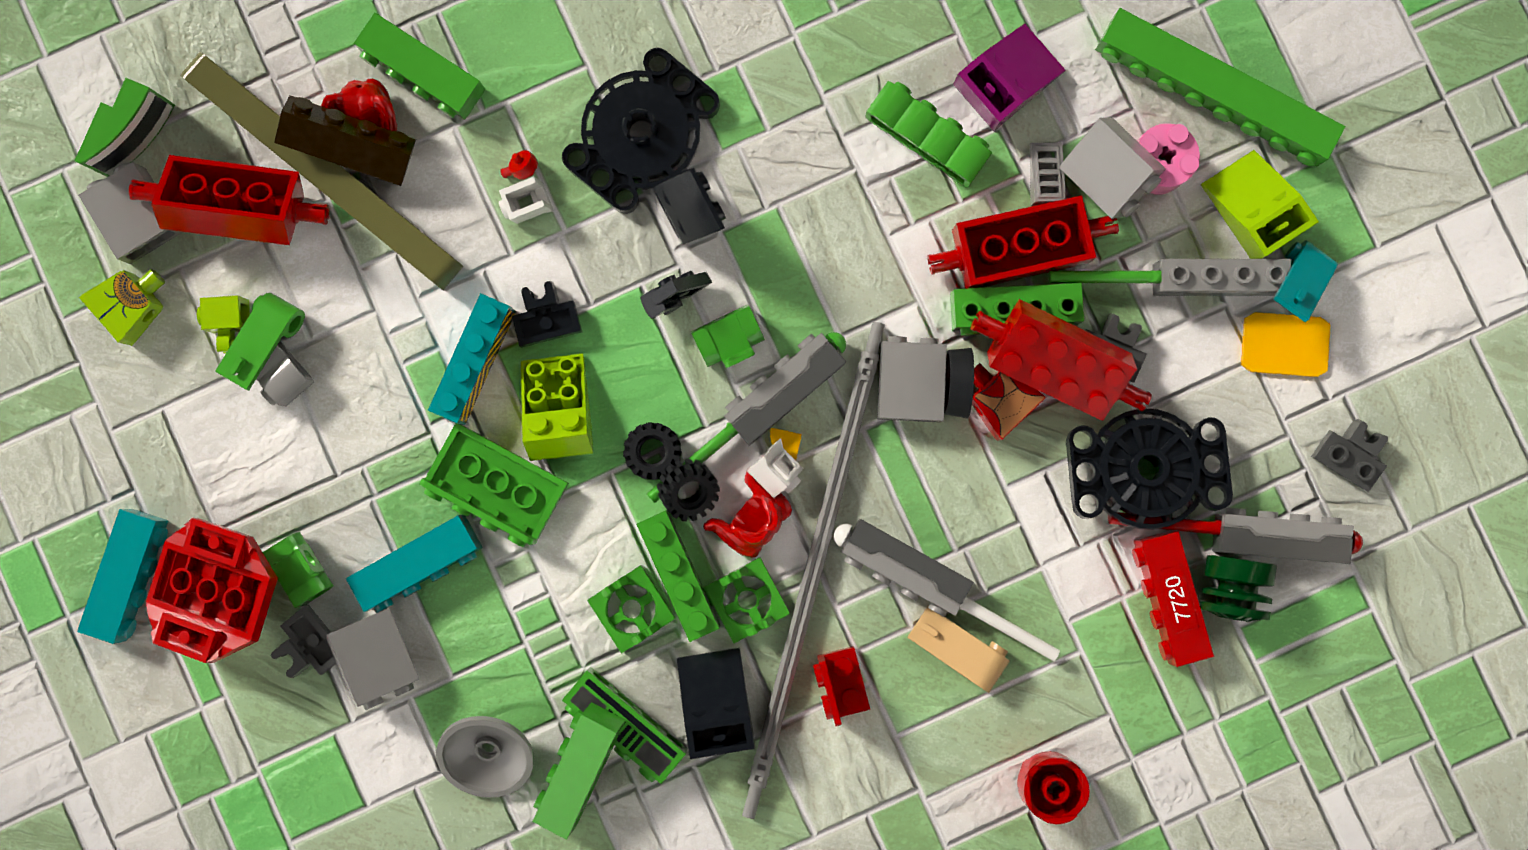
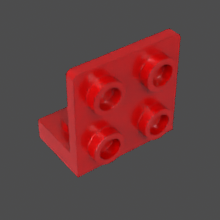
[813,646,871,727]

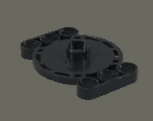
[562,48,720,214]
[1066,409,1233,530]

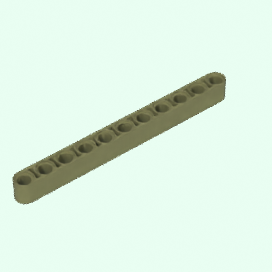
[180,52,463,290]

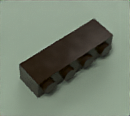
[274,95,416,186]

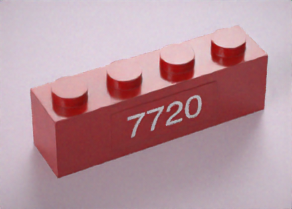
[1132,531,1214,667]

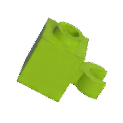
[197,295,250,354]

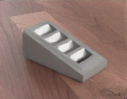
[1030,143,1066,206]

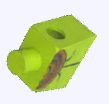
[79,269,165,346]

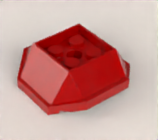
[146,518,278,663]

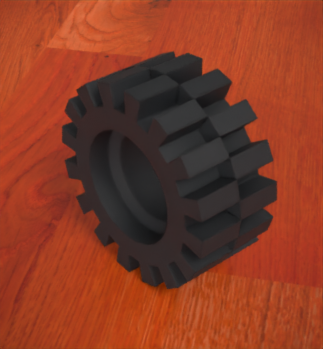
[623,422,682,480]
[657,458,720,522]

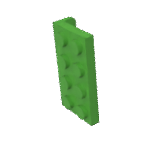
[419,423,569,547]

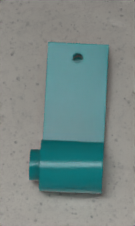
[1274,240,1338,322]

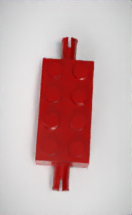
[129,155,330,245]
[927,195,1119,289]
[971,299,1152,421]

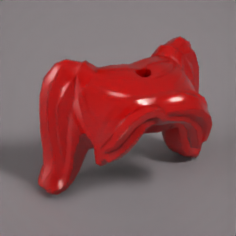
[321,79,398,131]
[703,471,792,558]

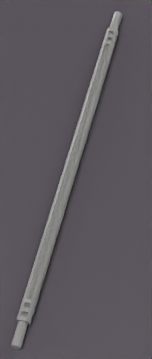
[742,322,885,819]

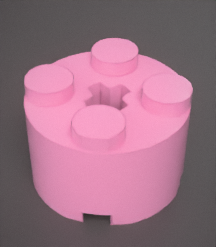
[1137,124,1200,195]

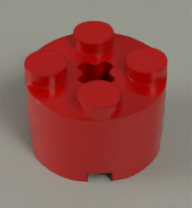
[1017,751,1090,824]

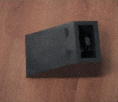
[651,168,726,245]
[677,647,755,759]

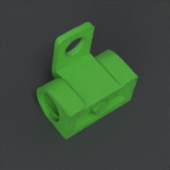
[691,305,765,368]
[263,532,334,608]

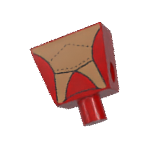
[972,363,1046,441]

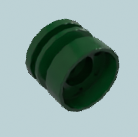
[1200,555,1277,622]

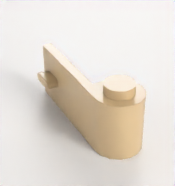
[907,606,1010,693]

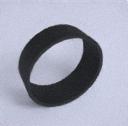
[944,348,974,419]

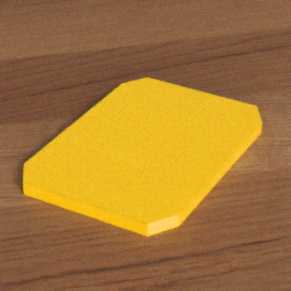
[1241,312,1330,377]

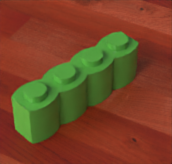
[865,81,992,188]

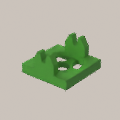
[704,557,790,643]
[587,565,675,654]

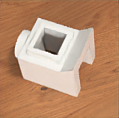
[499,176,554,224]
[747,438,804,498]

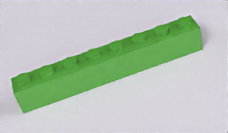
[1095,8,1346,167]

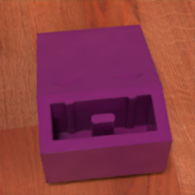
[953,23,1066,131]

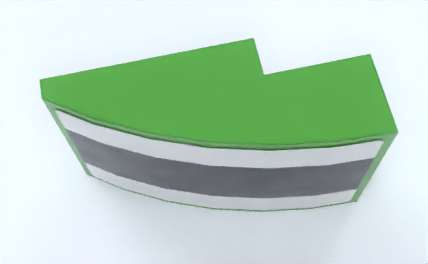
[75,78,175,177]

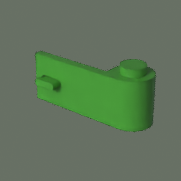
[215,293,305,391]

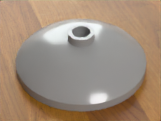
[436,716,534,797]

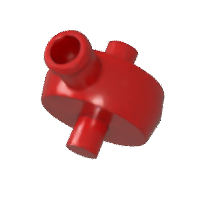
[500,150,538,180]

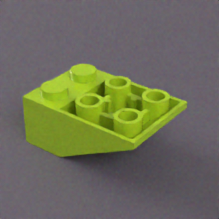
[1201,150,1319,259]
[521,353,593,461]

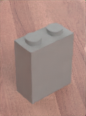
[1059,117,1166,219]
[78,162,183,264]
[877,336,947,422]
[326,608,419,710]

